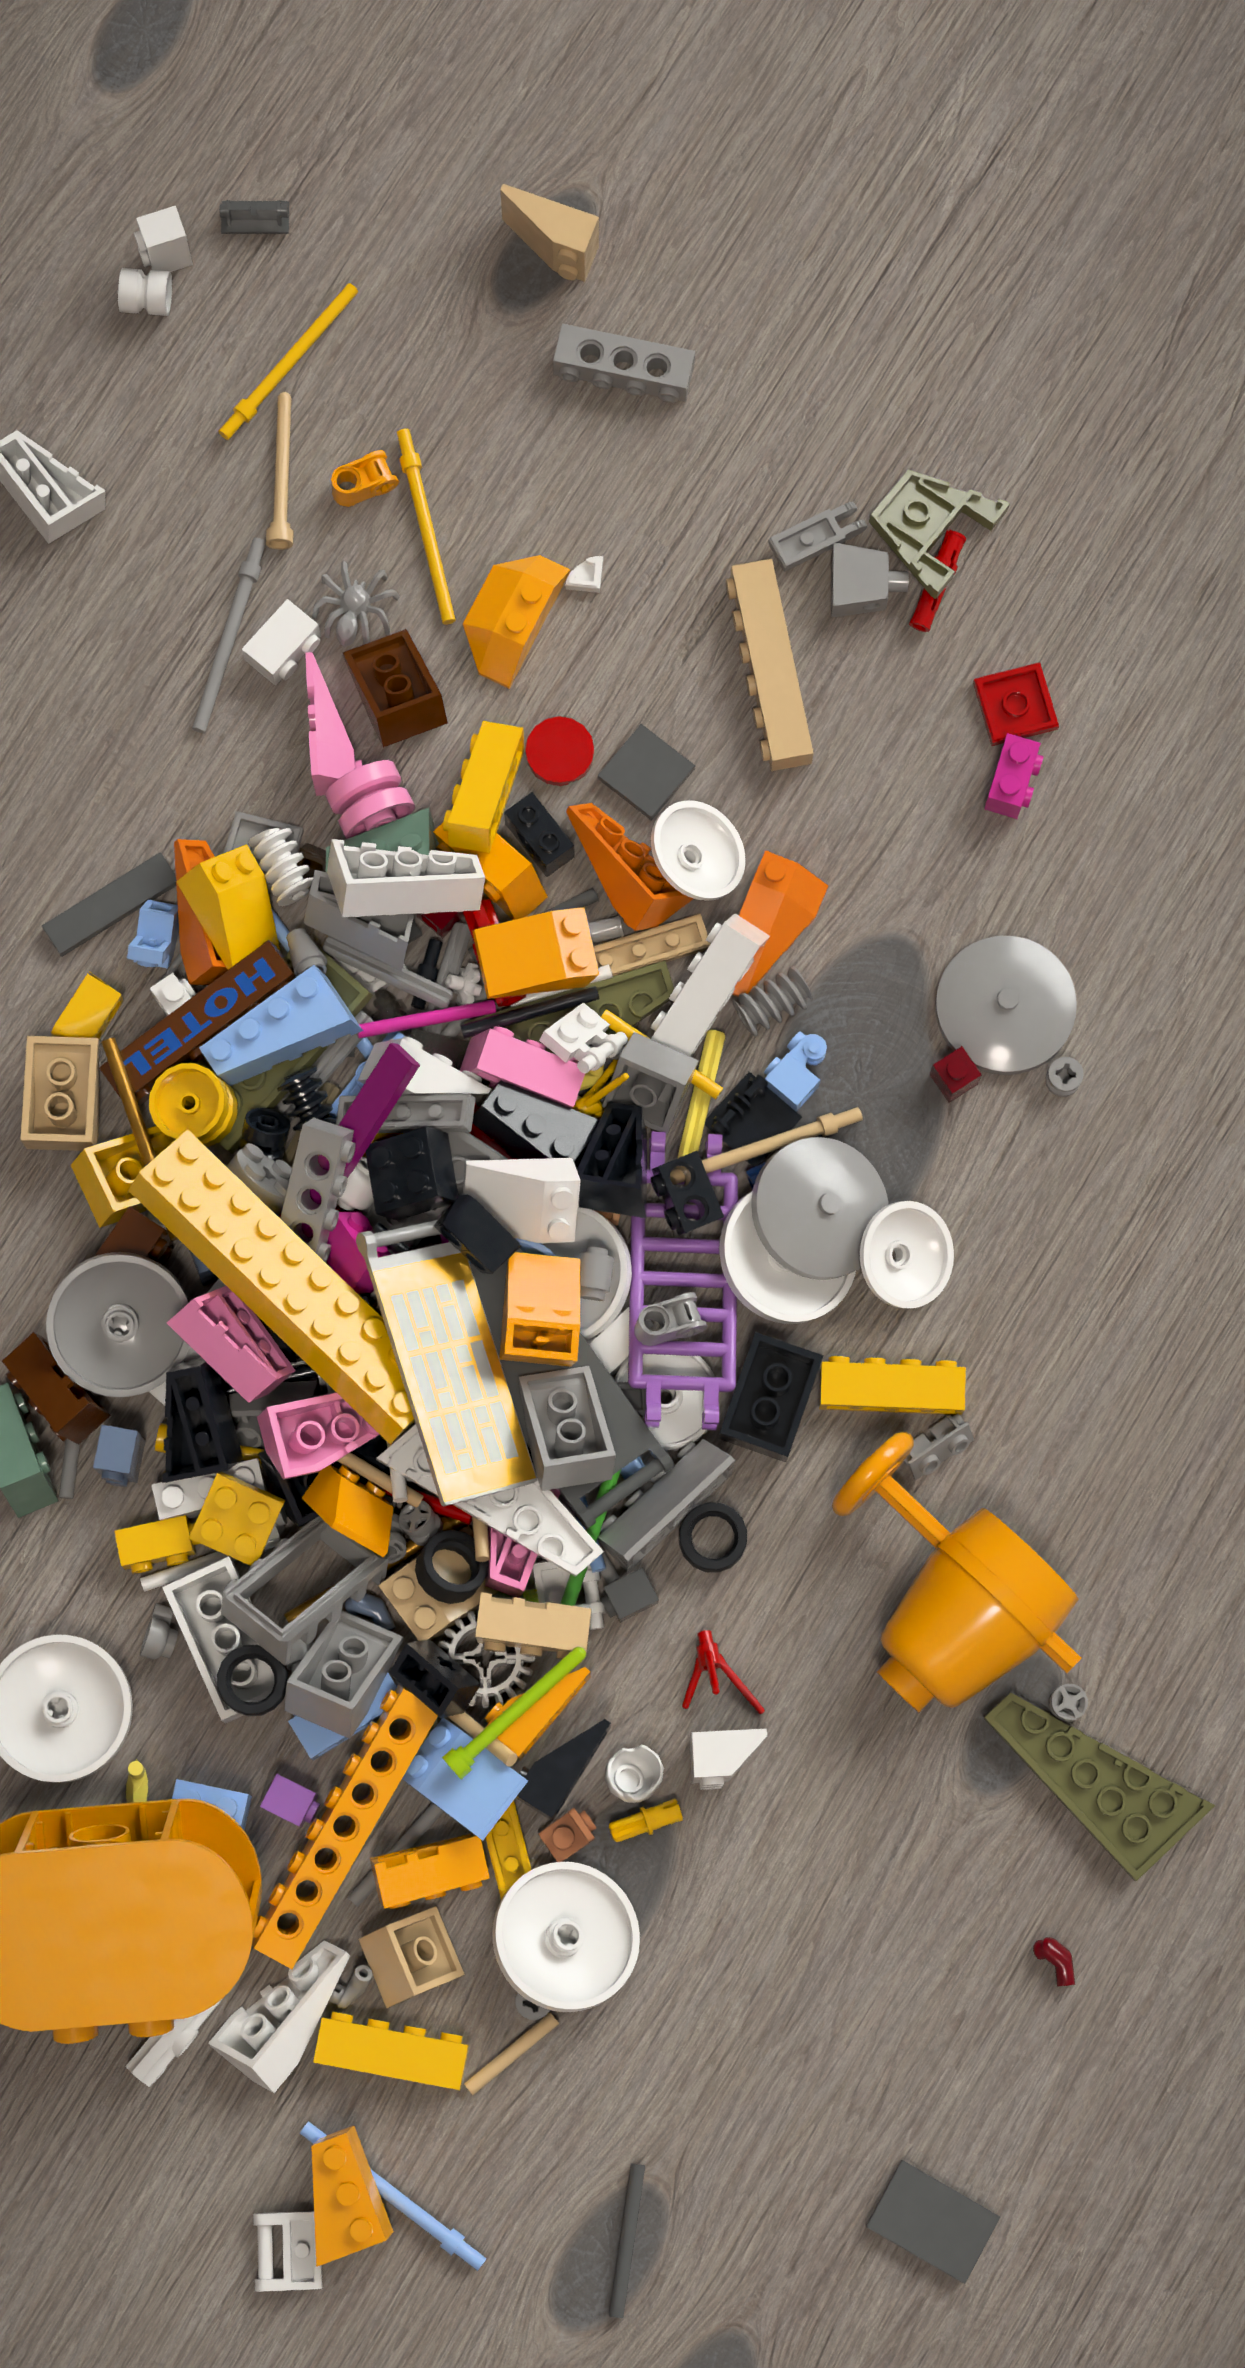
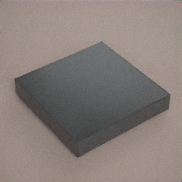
[598,724,695,821]

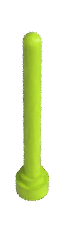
[442,1647,586,1780]

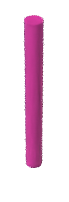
[357,1000,496,1039]

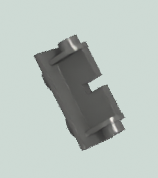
[219,200,289,234]

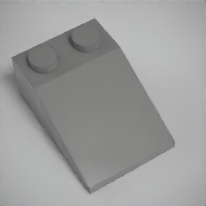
[518,1366,616,1491]
[285,1611,403,1739]

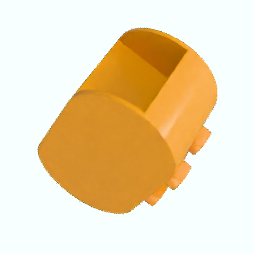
[0,1799,262,2044]

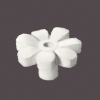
[445,963,482,1006]

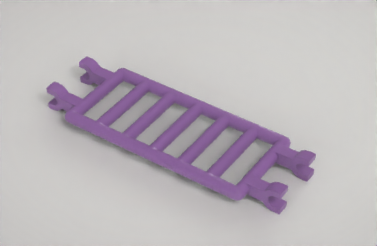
[628,1131,738,1430]

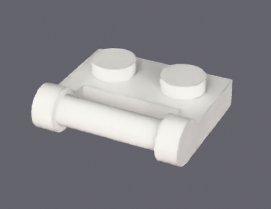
[253,2211,323,2292]

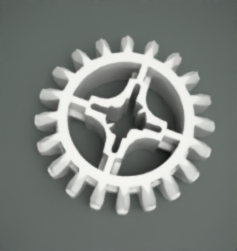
[438,1611,535,1709]

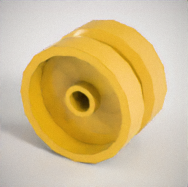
[149,1063,238,1147]

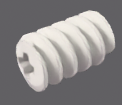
[248,828,313,906]

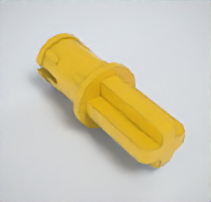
[609,1798,683,1842]

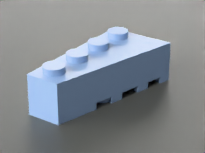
[199,965,363,1086]

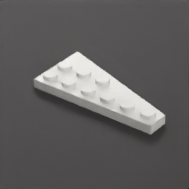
[376,1424,604,1577]

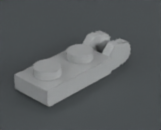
[768,502,868,572]

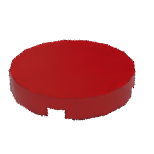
[525,716,594,786]

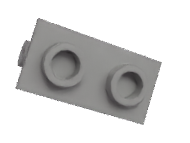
[903,1414,974,1480]

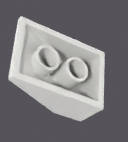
[463,1158,581,1243]

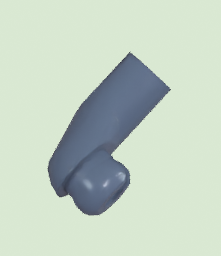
[345,1593,396,1631]

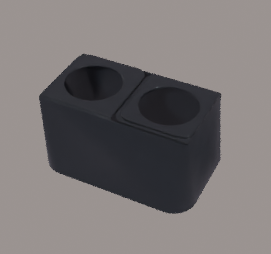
[434,1194,521,1274]

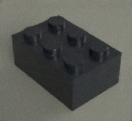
[719,1332,824,1462]

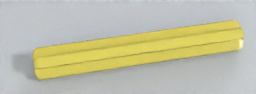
[677,1030,725,1158]

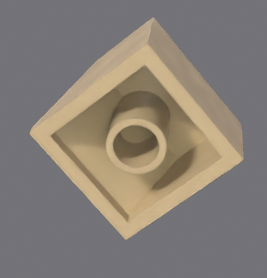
[358,1906,465,2008]

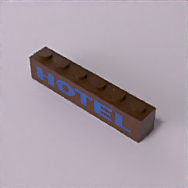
[99,940,297,1105]

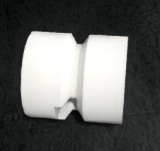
[118,268,172,316]

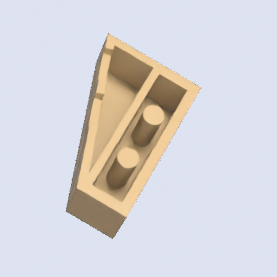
[475,1592,592,1660]

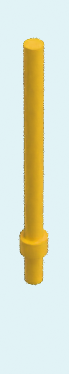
[218,283,358,440]
[397,429,456,625]

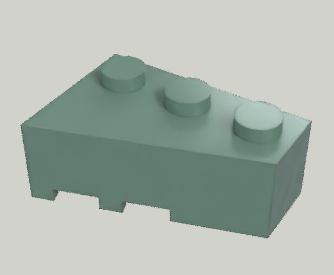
[326,807,438,872]
[0,1382,58,1518]

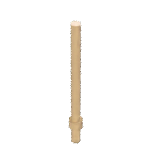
[670,1107,863,1185]

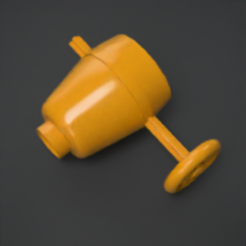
[832,1432,1082,1713]

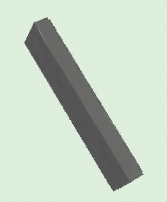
[42,852,176,957]

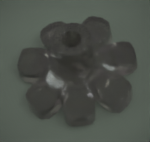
[371,987,407,1021]

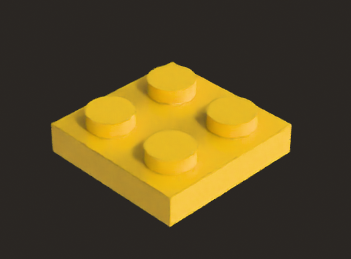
[189,1472,286,1566]

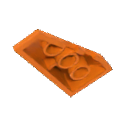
[566,803,693,931]
[174,839,228,985]
[732,850,828,997]

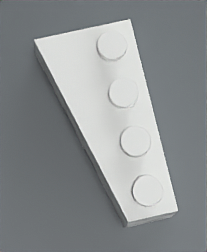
[327,839,485,917]
[651,914,770,1057]

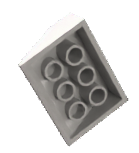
[598,1439,735,1573]

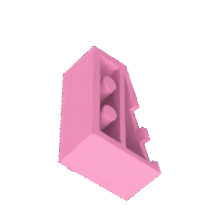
[460,1026,585,1108]
[167,1286,296,1403]
[485,1489,560,1598]

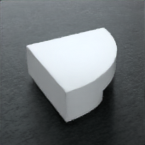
[565,556,603,593]

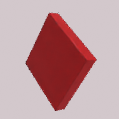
[973,662,1059,746]

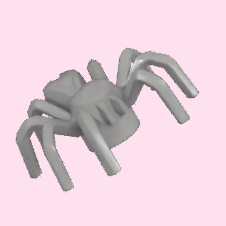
[312,561,400,647]

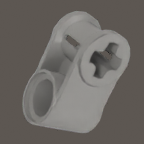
[634,1292,708,1346]

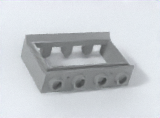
[221,1516,389,1665]

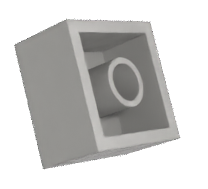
[602,1032,699,1135]

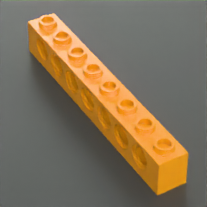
[252,1684,438,1969]

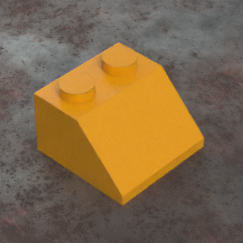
[302,1464,394,1558]

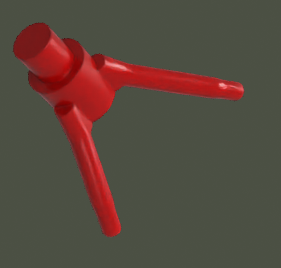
[682,1630,765,1714]

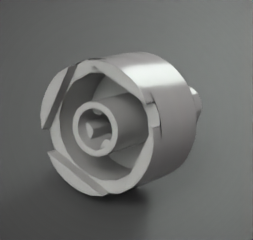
[226,1143,292,1217]

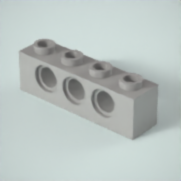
[553,323,695,403]
[280,1118,356,1263]

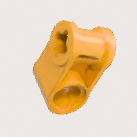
[331,450,399,507]

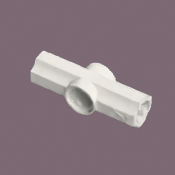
[125,1999,223,2087]

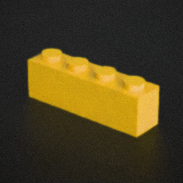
[443,721,524,853]
[819,1356,966,1415]
[313,2012,469,2090]

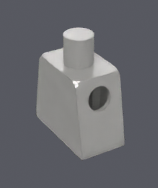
[831,543,909,617]

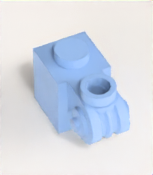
[764,1031,827,1112]

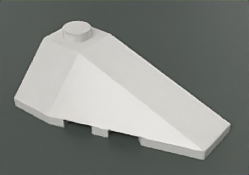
[208,1940,350,2093]

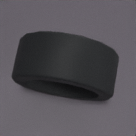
[679,1502,747,1573]
[415,1530,489,1604]
[217,1645,288,1716]

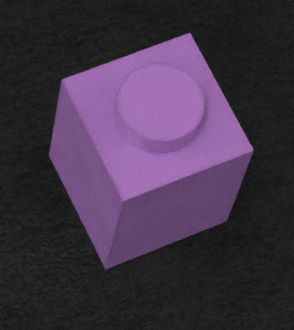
[260,1774,320,1828]

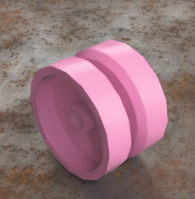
[325,760,415,839]

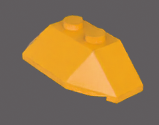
[463,555,570,689]

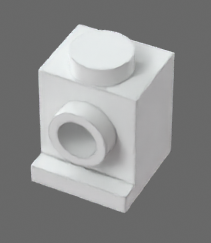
[150,973,196,1016]

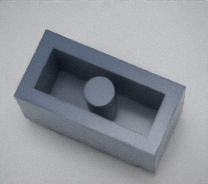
[93,1425,146,1487]

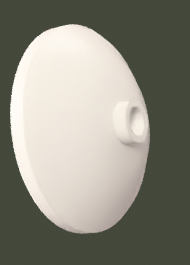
[651,801,745,901]
[860,1201,954,1308]

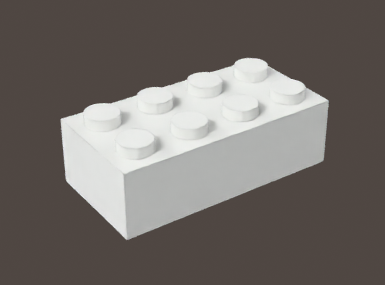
[162,1556,286,1723]

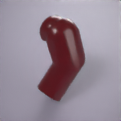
[1033,1937,1076,1987]

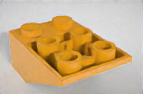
[499,1252,580,1367]

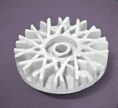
[614,1354,715,1451]

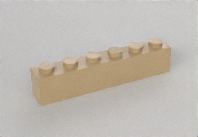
[726,559,814,771]

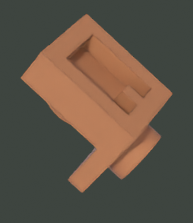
[538,1808,596,1862]

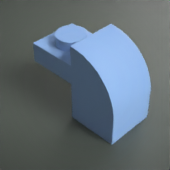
[127,900,179,969]

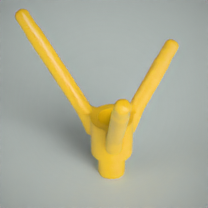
[571,1046,629,1118]

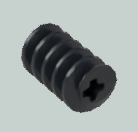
[277,1066,337,1142]

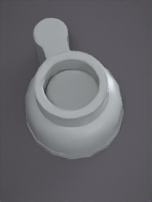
[140,1603,178,1659]

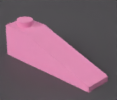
[305,652,362,796]
[257,1393,380,1479]

